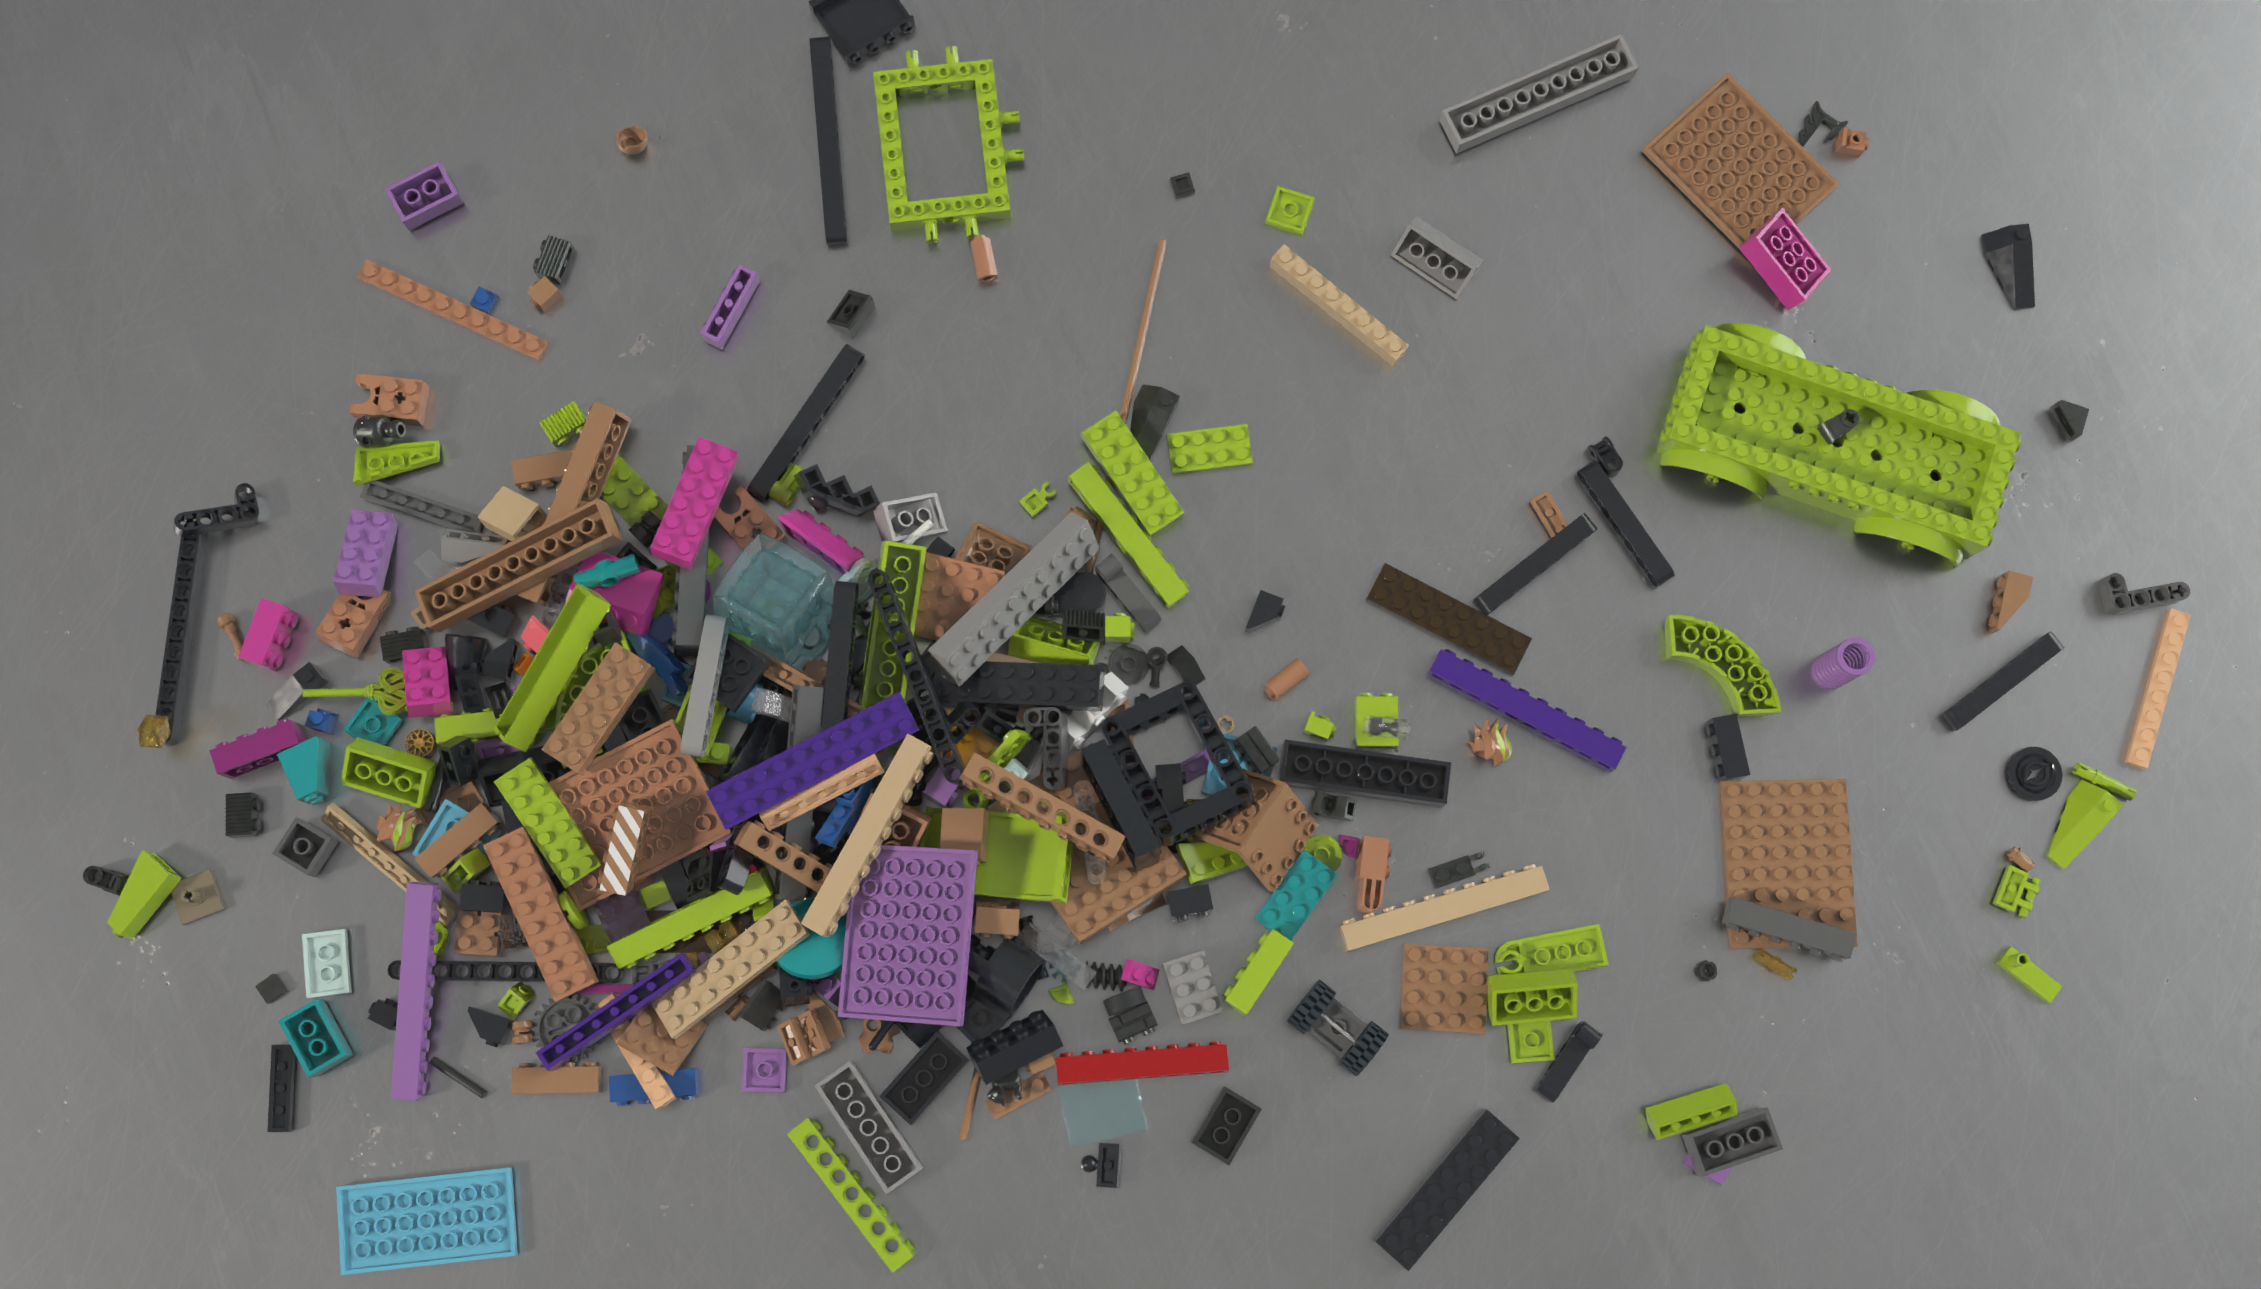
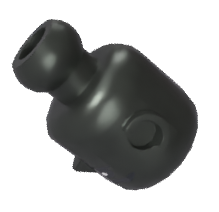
[353,415,406,448]

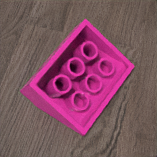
[1739,208,1831,310]
[778,509,864,575]
[565,552,665,635]

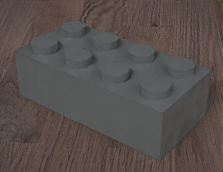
[1682,1107,1783,1177]

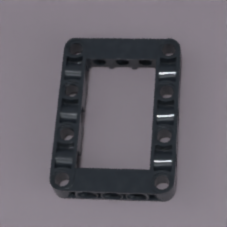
[1101,681,1254,846]

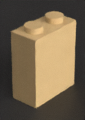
[478,486,547,542]

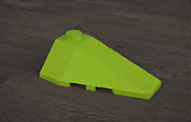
[2046,780,2123,869]

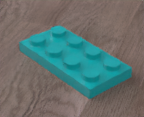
[1255,850,1338,941]

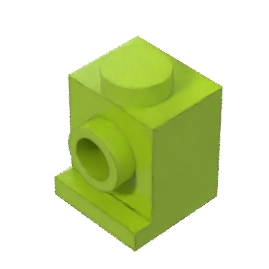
[1303,711,1337,742]

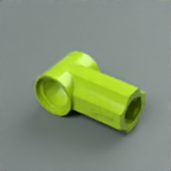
[769,463,803,507]

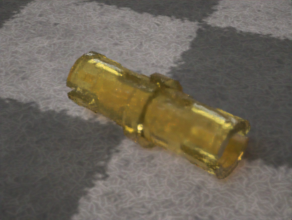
[1753,947,1797,981]

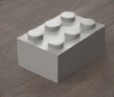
[1162,950,1223,1025]

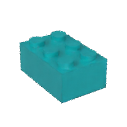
[278,999,354,1077]

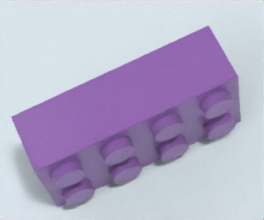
[333,509,398,597]

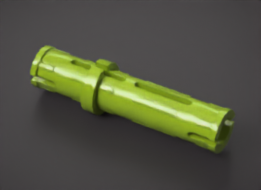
[2072,762,2137,801]

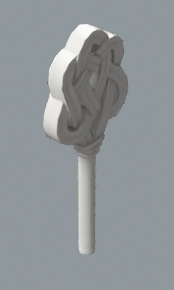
[838,519,934,603]

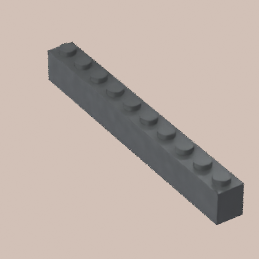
[774,685,825,901]

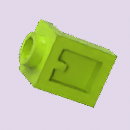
[497,982,535,1020]

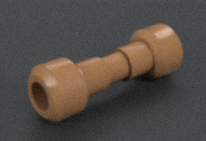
[216,613,244,661]

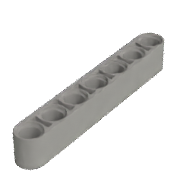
[681,614,730,757]

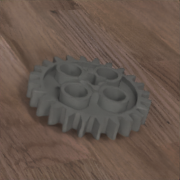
[531,994,599,1062]

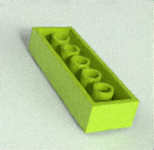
[1081,410,1185,537]

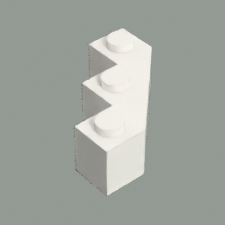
[1052,672,1129,752]

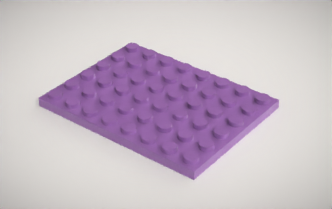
[838,845,978,1026]

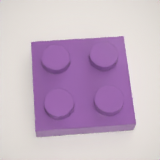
[741,1048,787,1093]

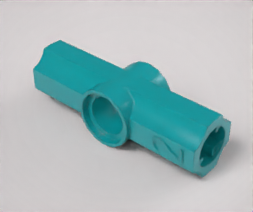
[574,554,640,589]

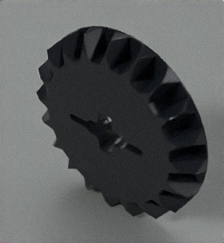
[2007,747,2063,801]

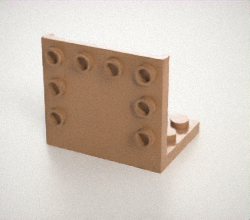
[1195,768,1319,892]

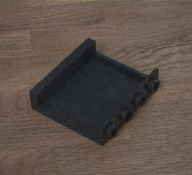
[808,0,915,66]

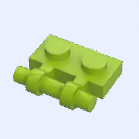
[1992,865,2041,918]

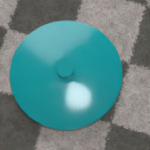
[776,898,847,979]

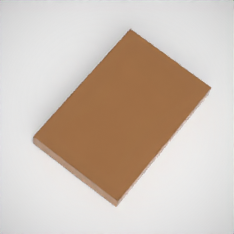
[415,781,492,829]

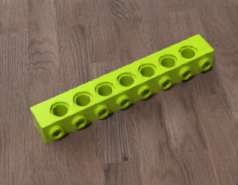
[787,1118,915,1273]

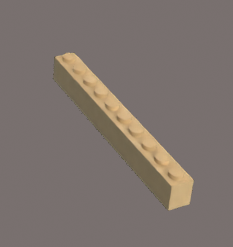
[801,734,934,938]
[1339,864,1550,952]

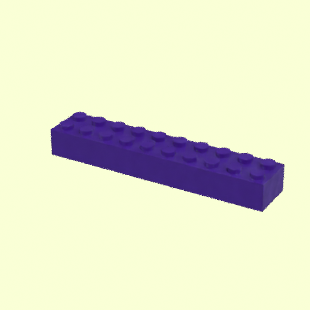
[706,692,919,830]

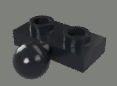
[1081,1143,1122,1188]

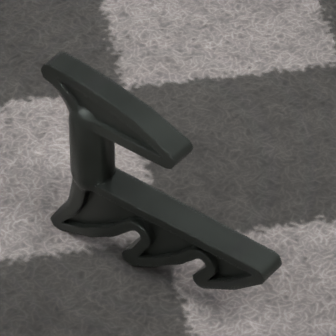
[1799,101,1848,147]

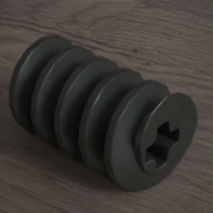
[1084,961,1127,992]

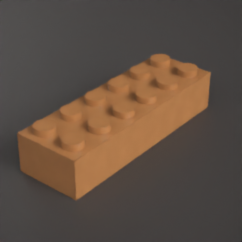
[541,642,655,775]

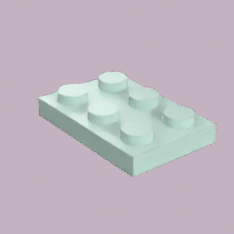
[302,929,352,999]

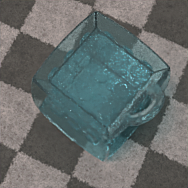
[713,533,834,666]

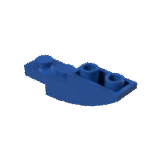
[625,631,688,697]
[815,778,874,848]

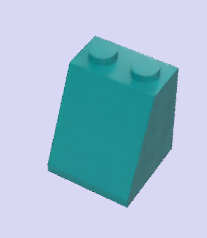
[277,736,331,805]

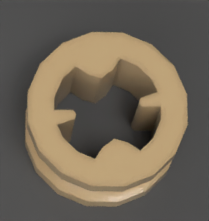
[1217,715,1235,734]

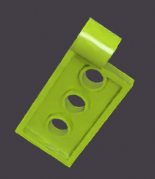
[962,729,1033,809]

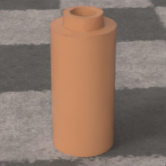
[970,235,998,282]
[1264,658,1310,700]

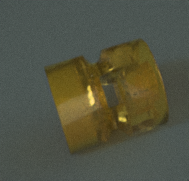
[703,919,740,955]

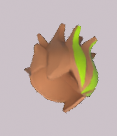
[1467,719,1512,767]
[376,803,421,853]

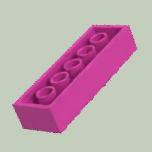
[650,437,739,570]

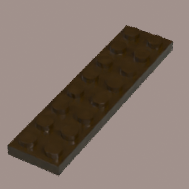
[1366,563,1532,676]

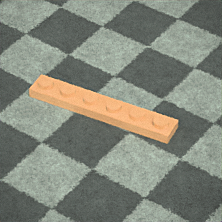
[759,754,884,831]
[595,994,676,1111]

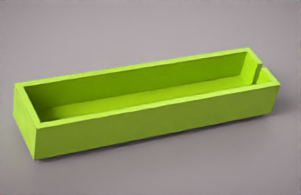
[493,583,611,752]

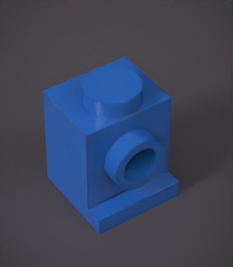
[305,708,338,735]

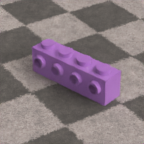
[700,264,760,350]

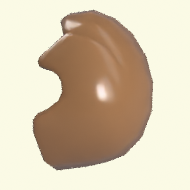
[616,125,647,155]

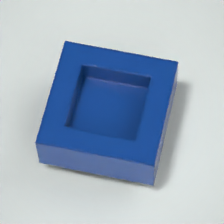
[470,286,499,314]

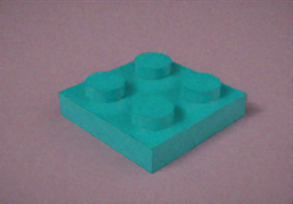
[343,698,403,746]

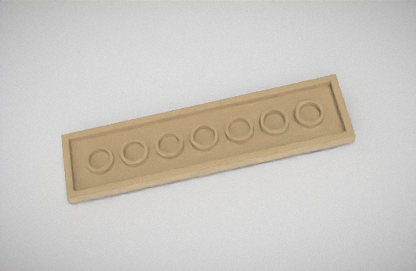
[652,899,810,1039]

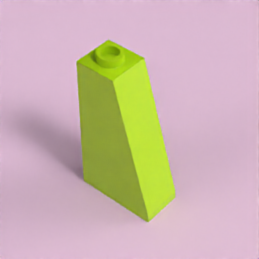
[107,850,182,939]

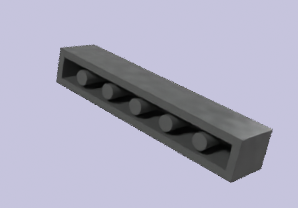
[1722,897,1857,962]

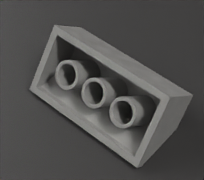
[1391,216,1484,299]

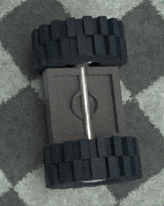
[1287,979,1389,1077]

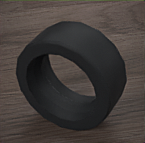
[1103,986,1146,1016]

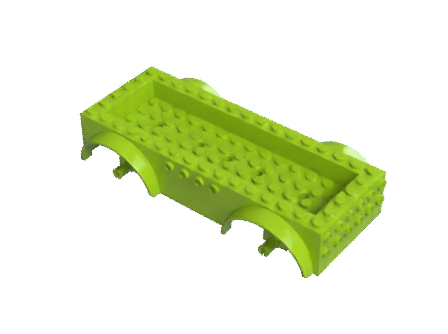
[1656,323,2021,568]

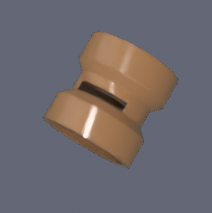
[511,1020,534,1044]

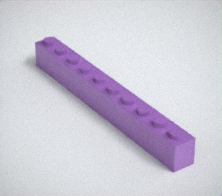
[391,881,441,1101]

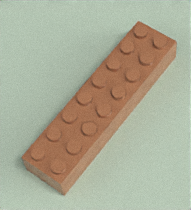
[483,827,599,1002]

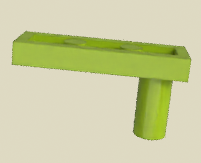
[1997,946,2063,1003]

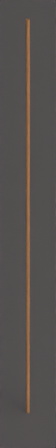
[959,239,1167,1141]

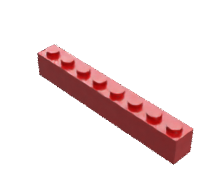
[1056,1041,1229,1085]

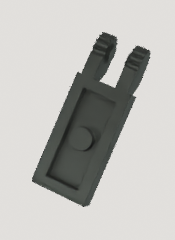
[1428,851,1490,889]

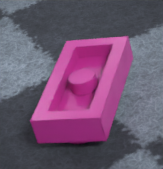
[1121,959,1160,990]

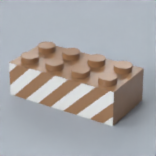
[598,801,652,896]

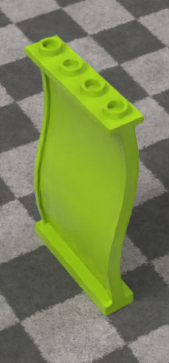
[920,806,1076,904]

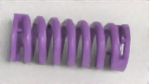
[1811,638,1875,690]

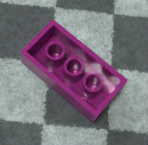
[209,719,308,779]

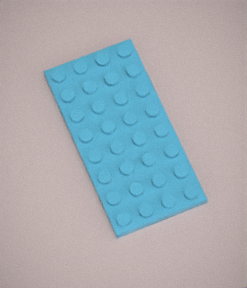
[336,1167,518,1275]

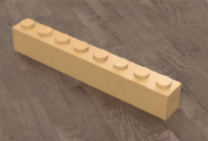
[1269,244,1409,367]

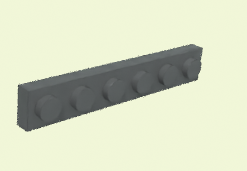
[360,480,483,533]

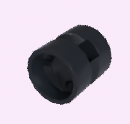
[628,510,661,549]

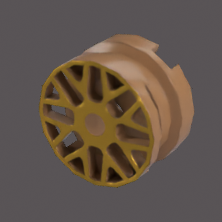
[405,729,438,759]

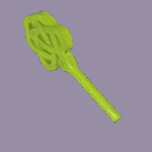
[303,667,408,716]

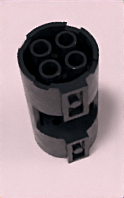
[968,913,1046,1020]

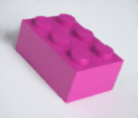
[238,598,298,672]
[402,646,452,718]

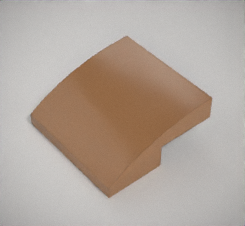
[777,1008,831,1066]

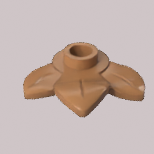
[859,1019,900,1054]

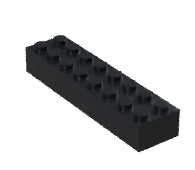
[934,661,1105,712]
[1278,739,1452,807]
[1373,1109,1520,1271]

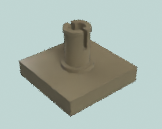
[171,870,225,925]

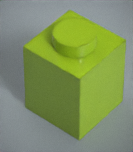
[639,880,673,910]

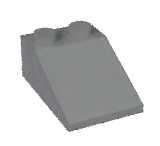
[873,492,948,543]

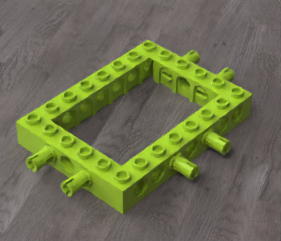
[873,46,1025,244]

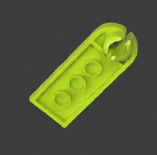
[1495,924,1609,975]

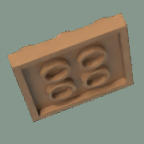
[617,1004,707,1076]

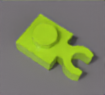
[1019,482,1057,517]

